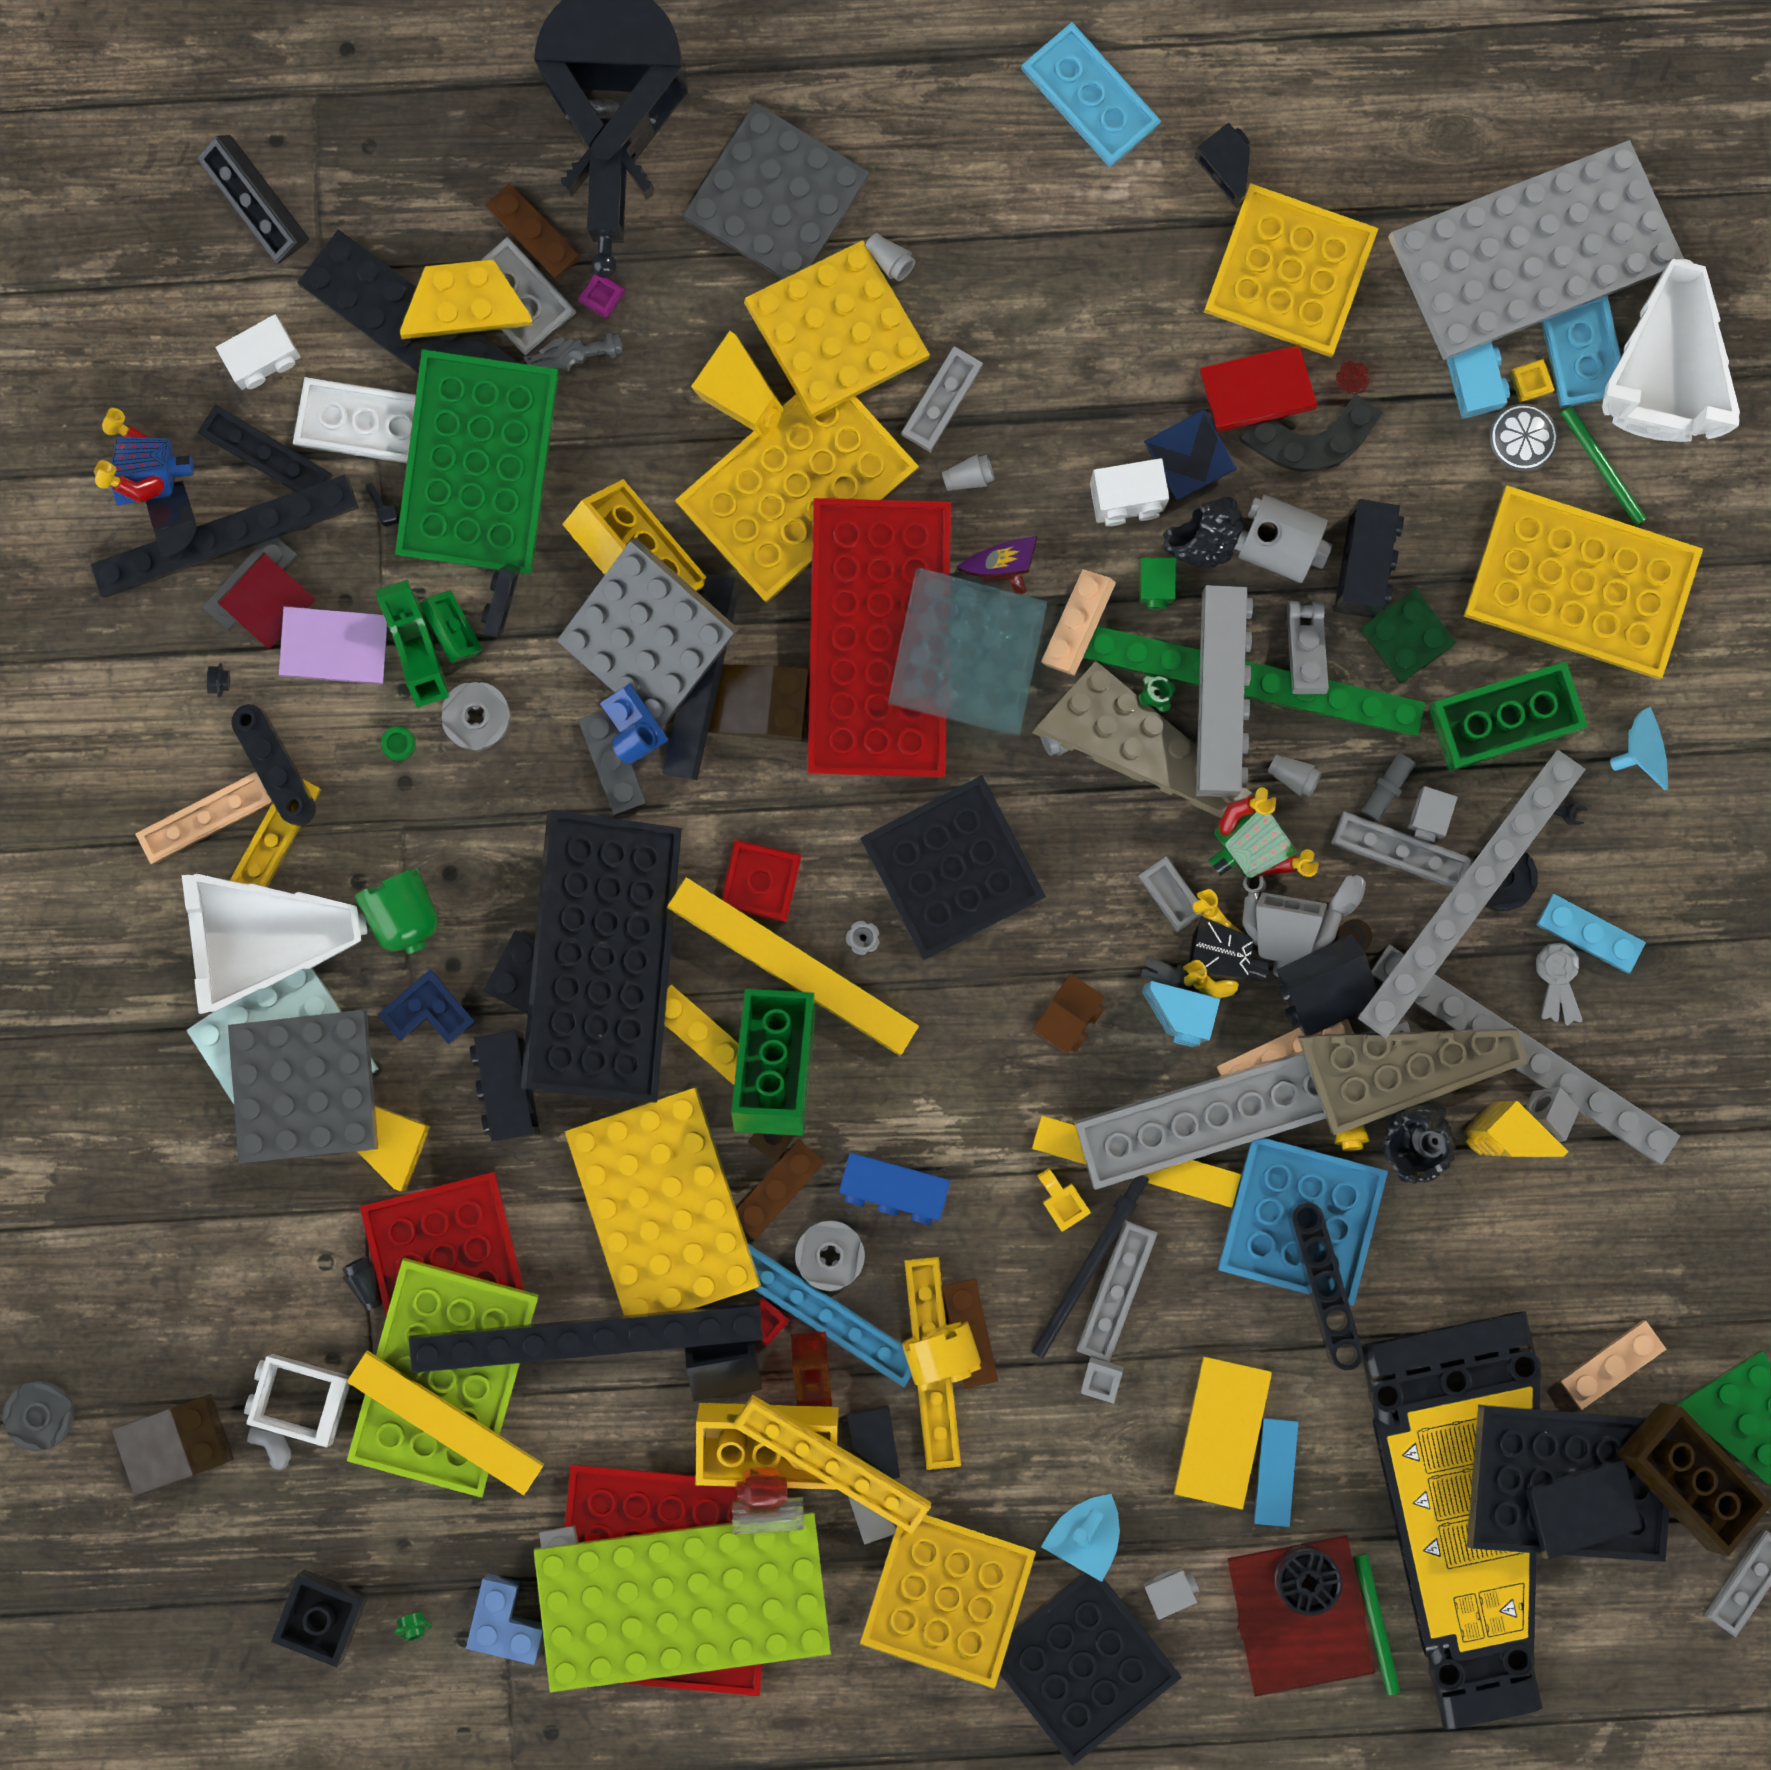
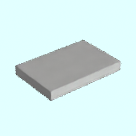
[481,237,577,356]

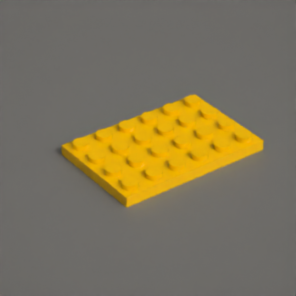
[675,394,919,603]
[1463,485,1703,680]
[564,1087,761,1316]

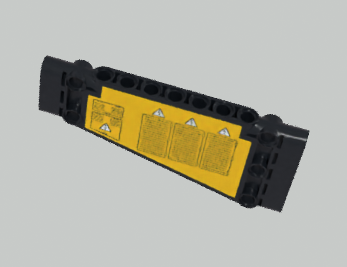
[1361,1311,1543,1729]

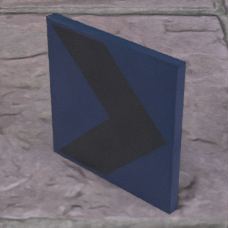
[1144,409,1237,502]

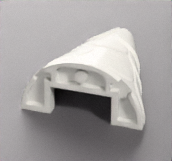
[1602,259,1740,442]
[182,874,367,1014]

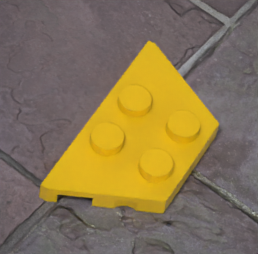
[400,260,533,339]

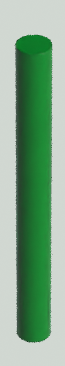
[1560,406,1647,526]
[1354,1553,1400,1695]

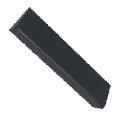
[197,135,309,264]

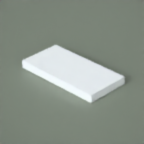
[293,377,416,464]

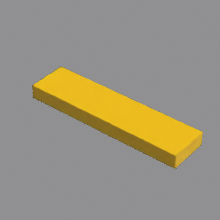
[229,779,322,887]

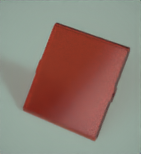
[1227,1535,1375,1697]

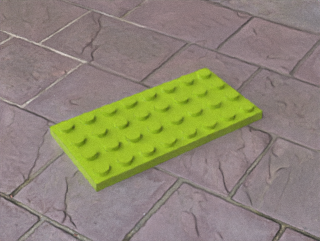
[534,1512,831,1692]

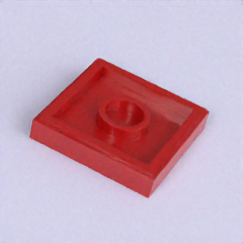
[721,840,802,923]

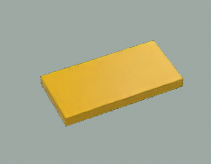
[1174,1356,1272,1510]

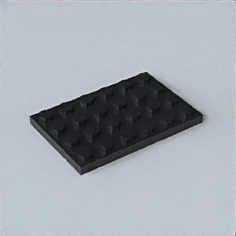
[1467,1404,1669,1562]

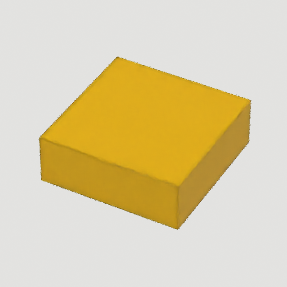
[1509,359,1555,404]

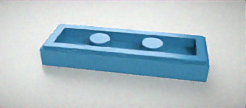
[1254,1418,1298,1527]

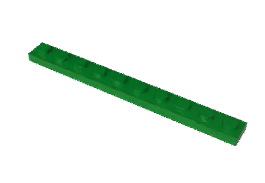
[1083,626,1426,737]

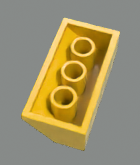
[562,479,706,593]
[1463,1101,1569,1157]
[696,1403,839,1490]

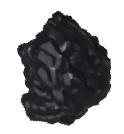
[1163,497,1244,568]
[1382,1103,1456,1184]

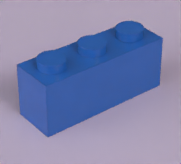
[839,1152,951,1225]

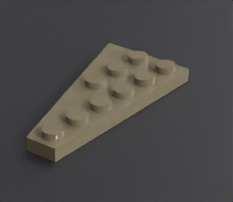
[1032,661,1252,818]
[1298,1028,1529,1135]

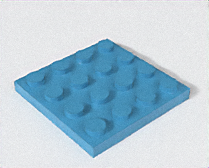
[1217,1138,1388,1306]

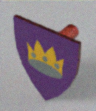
[956,536,1037,596]

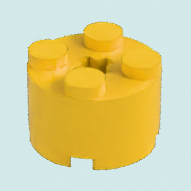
[902,1321,981,1392]

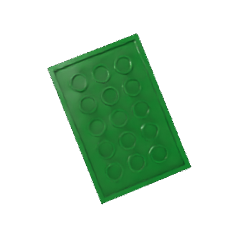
[395,350,559,575]

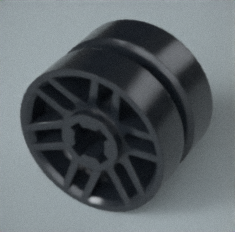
[1273,1545,1342,1616]

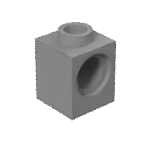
[1407,786,1458,842]
[1525,1087,1580,1142]
[1142,1566,1199,1620]

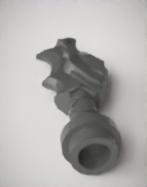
[524,332,624,371]

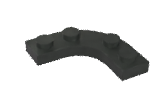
[1240,393,1384,472]

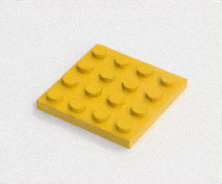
[1204,183,1379,358]
[744,240,930,418]
[860,1515,1036,1689]

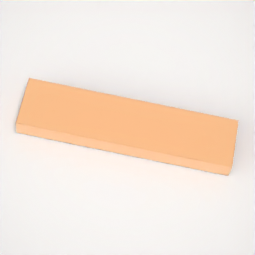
[135,772,273,865]

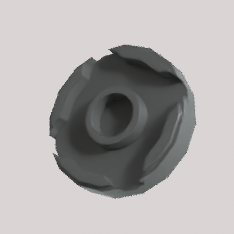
[2,1380,75,1451]

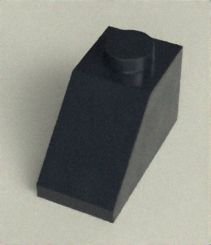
[1194,122,1250,209]
[842,1405,900,1479]

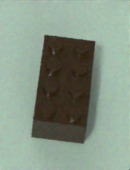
[1616,1402,1771,1556]

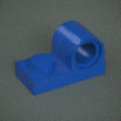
[600,683,669,764]

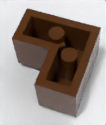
[1030,973,1106,1055]

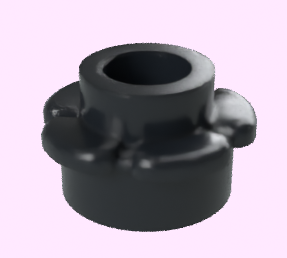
[207,663,230,697]

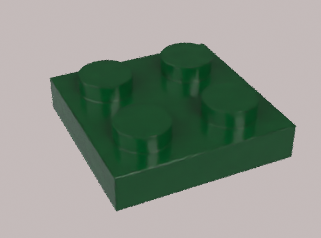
[1359,588,1457,684]

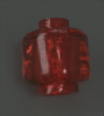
[735,1468,787,1515]

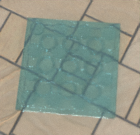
[888,568,1047,735]

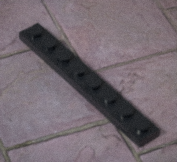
[91,474,359,598]

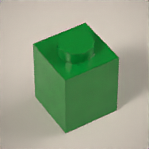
[1138,558,1176,610]

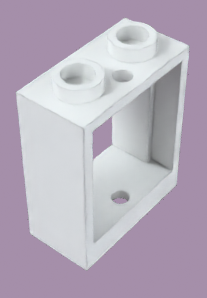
[244,1354,350,1447]

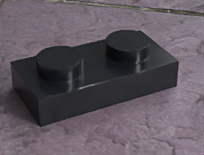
[481,564,521,637]

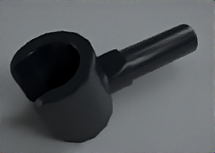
[365,483,399,527]
[1553,804,1587,826]

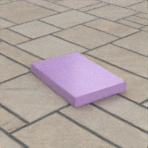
[279,607,387,685]

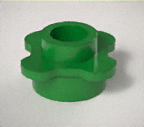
[1138,674,1175,712]
[394,1612,432,1641]

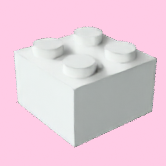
[1090,458,1169,526]

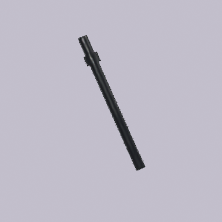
[1031,1175,1149,1359]

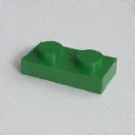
[419,590,483,663]

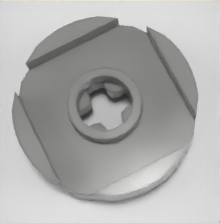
[442,682,512,752]
[795,1220,865,1291]

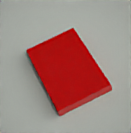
[1200,345,1317,433]

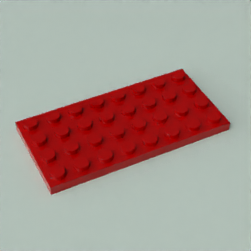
[807,498,951,777]

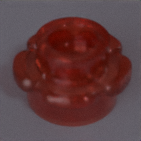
[1336,361,1370,394]

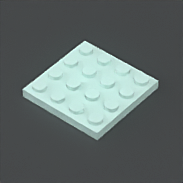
[186,968,379,1104]

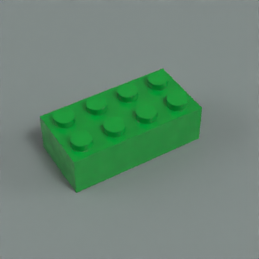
[1428,661,1588,772]
[731,989,816,1136]

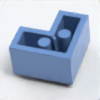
[466,1574,544,1665]

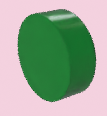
[380,726,416,762]

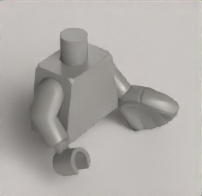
[1243,875,1366,977]

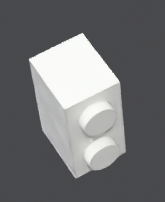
[215,314,301,390]

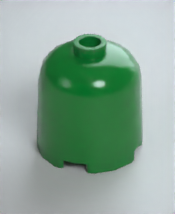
[354,867,439,955]

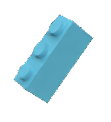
[1142,981,1220,1048]

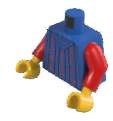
[94,408,194,505]

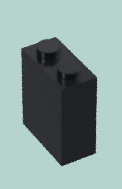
[1276,934,1377,1036]

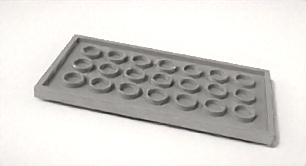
[1388,140,1684,361]

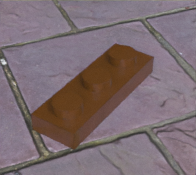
[485,183,580,281]
[736,1139,825,1240]
[942,1278,998,1389]

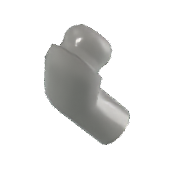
[247,1426,291,1470]

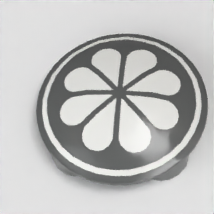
[1489,404,1558,471]

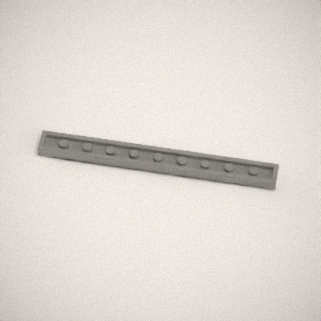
[1358,749,1586,1039]
[1371,944,1680,1165]

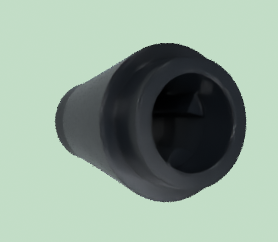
[342,1256,383,1311]

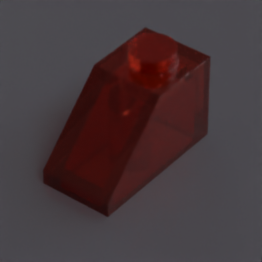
[791,1331,833,1407]

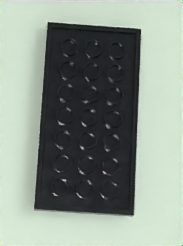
[521,809,682,1103]

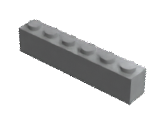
[1196,585,1253,798]

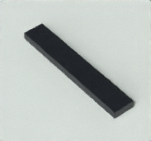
[663,574,741,781]

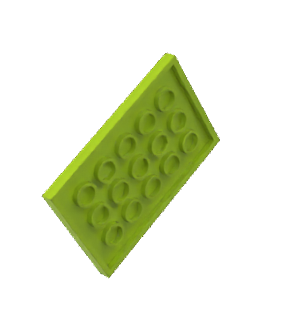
[347,1258,539,1498]

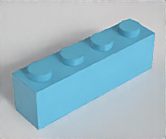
[1446,342,1510,419]

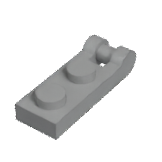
[1287,601,1329,694]

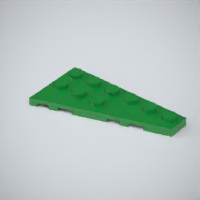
[1673,1350,1771,1487]

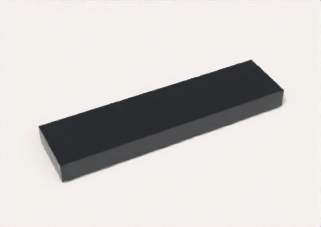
[198,404,333,492]

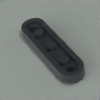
[231,704,316,826]

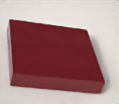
[217,552,316,650]

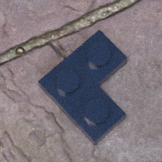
[377,969,476,1044]

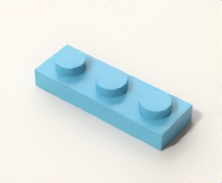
[1536,894,1646,974]

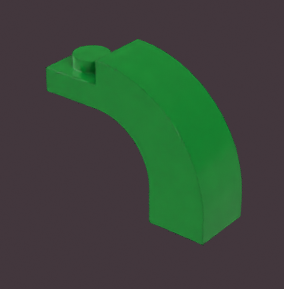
[375,579,449,708]

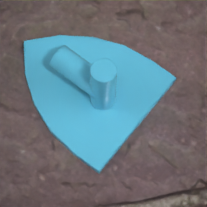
[1610,707,1668,790]
[1041,1494,1120,1582]

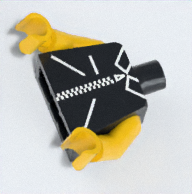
[1183,889,1269,999]

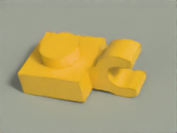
[1037,1168,1091,1232]

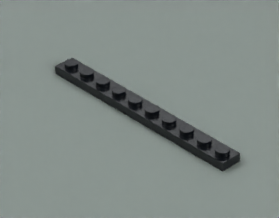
[409,1303,763,1373]

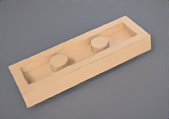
[1041,569,1116,676]
[1559,1320,1667,1410]

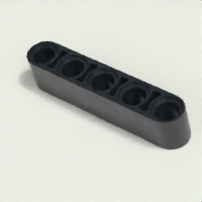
[1288,1202,1363,1371]

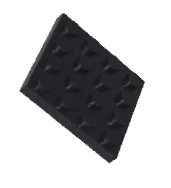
[860,775,1046,961]
[1000,1572,1182,1766]

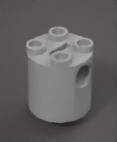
[1234,494,1333,583]

